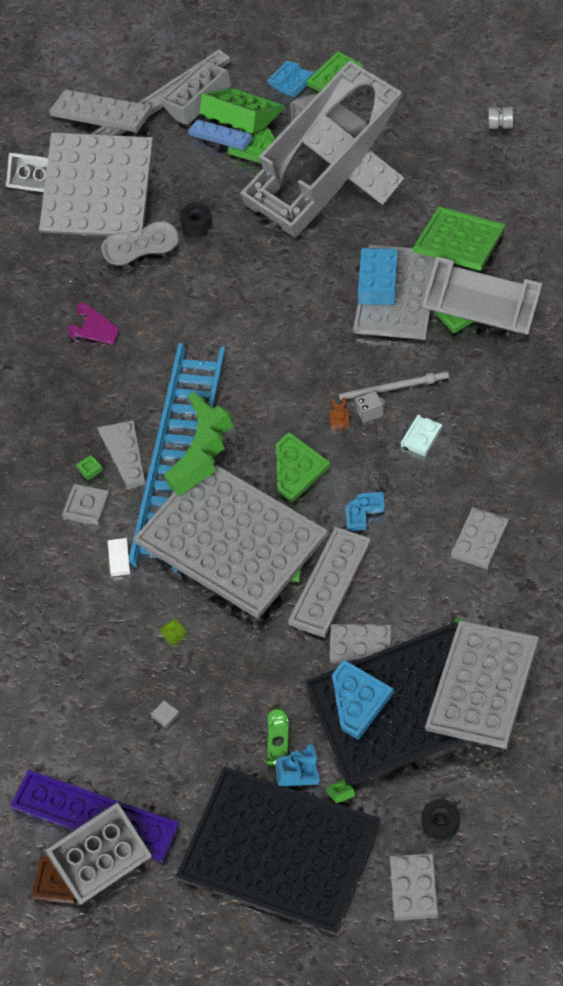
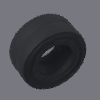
[180,202,212,235]
[421,799,460,840]

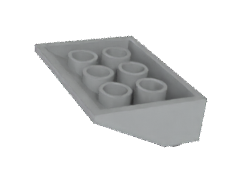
[43,802,152,905]

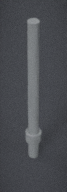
[339,371,449,401]

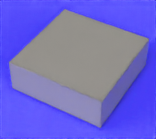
[150,700,180,729]

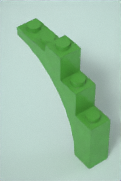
[163,392,233,497]

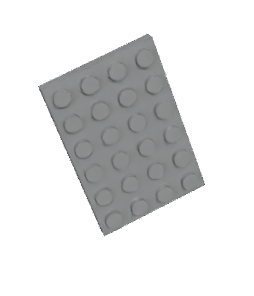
[353,245,436,340]
[425,620,539,749]

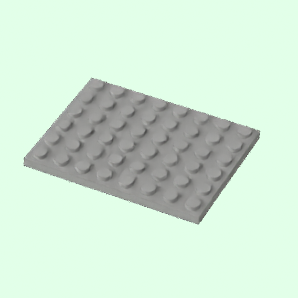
[133,463,328,619]

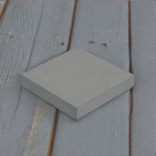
[62,484,110,525]

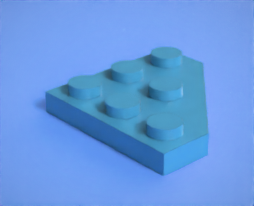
[332,660,394,740]

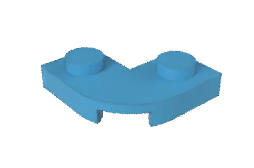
[346,492,385,531]

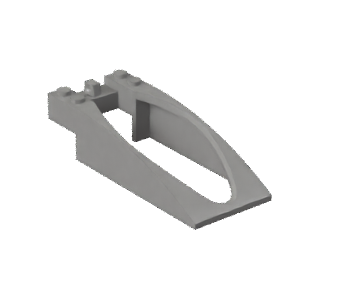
[240,60,403,238]

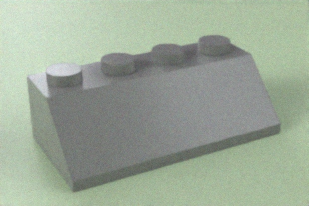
[159,60,232,125]
[6,152,48,192]

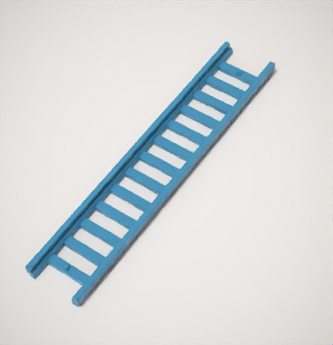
[128,343,226,571]

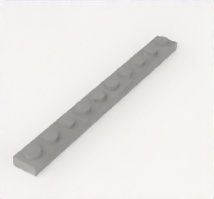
[90,49,230,136]

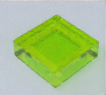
[159,619,187,646]

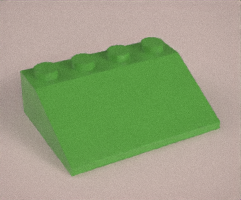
[199,88,286,133]

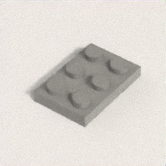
[451,507,509,570]
[330,624,391,663]
[390,854,438,920]

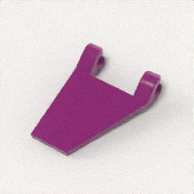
[68,302,119,345]

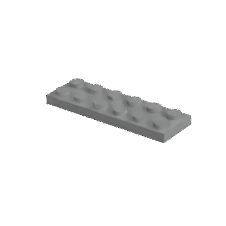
[49,89,152,133]
[302,115,405,206]
[288,527,371,638]

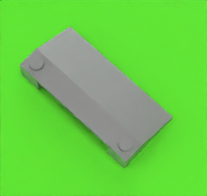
[422,256,542,335]

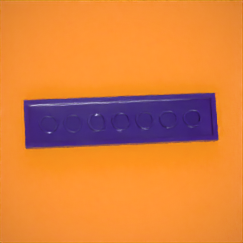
[10,770,180,863]

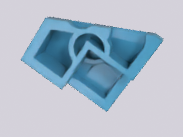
[276,744,320,786]

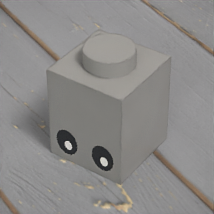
[355,391,385,423]

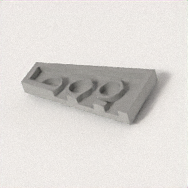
[97,420,146,489]

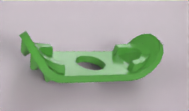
[266,709,289,766]

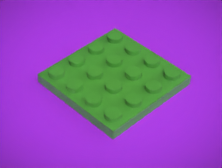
[413,206,505,271]

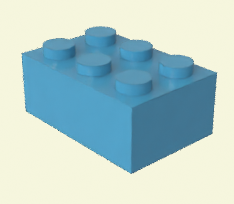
[358,248,398,305]

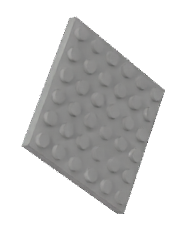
[39,133,154,236]

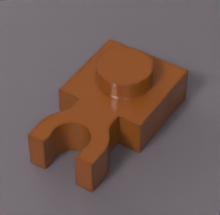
[330,398,349,429]

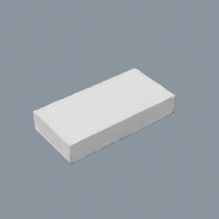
[108,538,130,577]

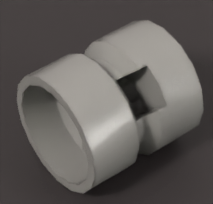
[488,106,513,129]

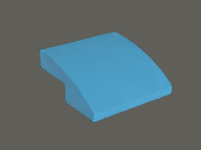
[267,61,314,97]

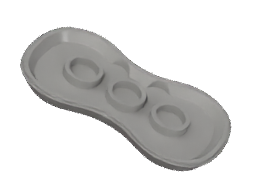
[102,221,179,266]

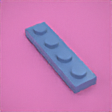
[188,119,253,150]

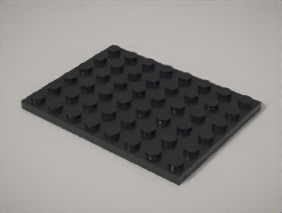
[305,622,467,786]
[175,767,381,935]

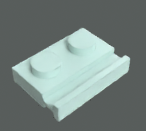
[401,415,442,457]

